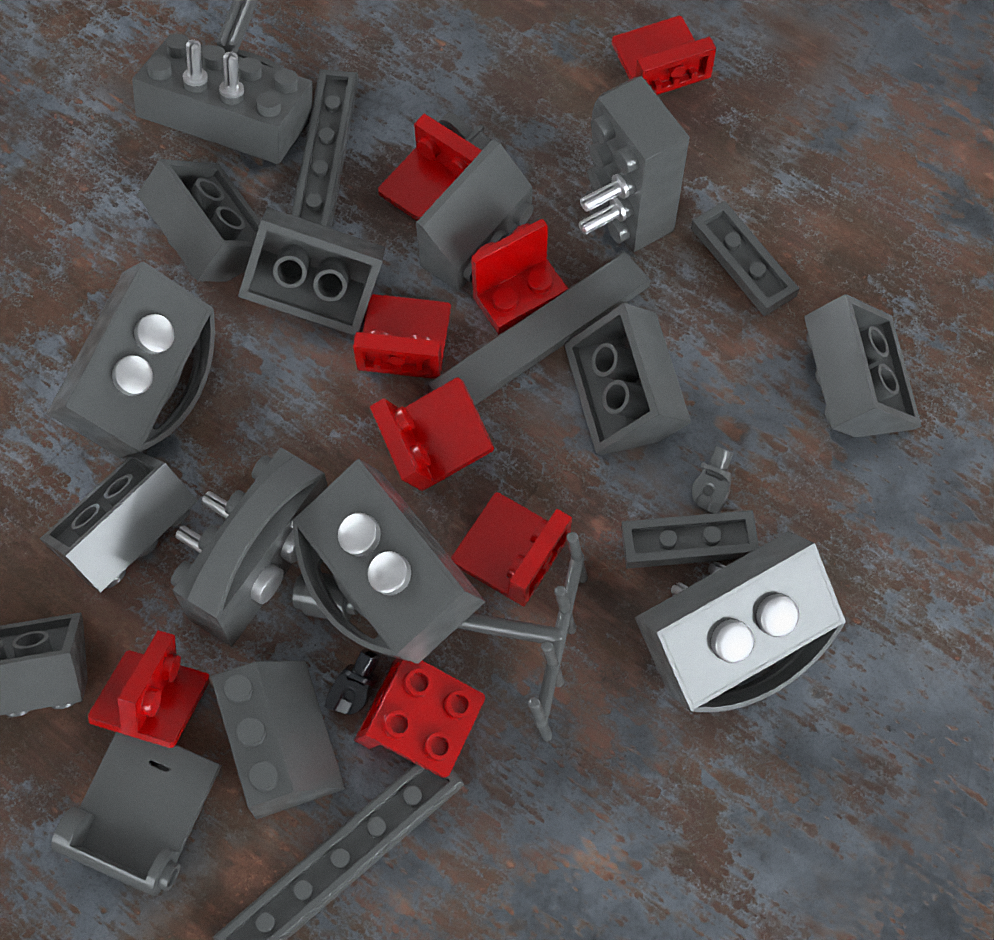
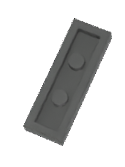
[691,201,799,316]
[621,510,759,569]

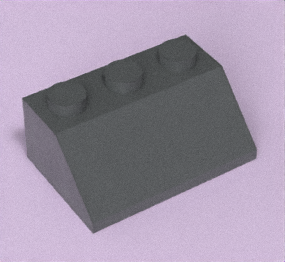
[416,138,534,292]
[137,159,261,282]
[238,207,385,335]
[804,294,922,437]
[564,303,691,455]
[40,452,198,593]
[0,612,88,717]
[211,660,345,819]

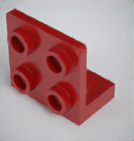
[612,16,716,95]
[378,113,482,221]
[471,219,568,335]
[353,294,451,379]
[369,377,494,491]
[451,492,572,607]
[354,658,485,778]

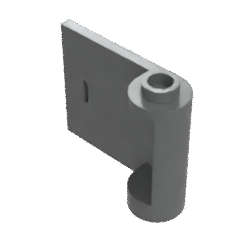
[51,732,222,897]

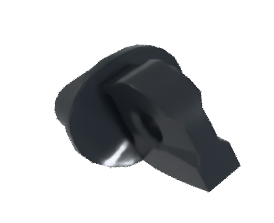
[324,649,381,714]

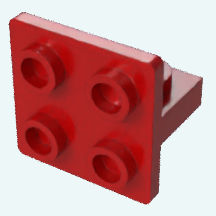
[88,630,210,748]

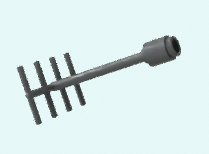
[293,532,588,741]

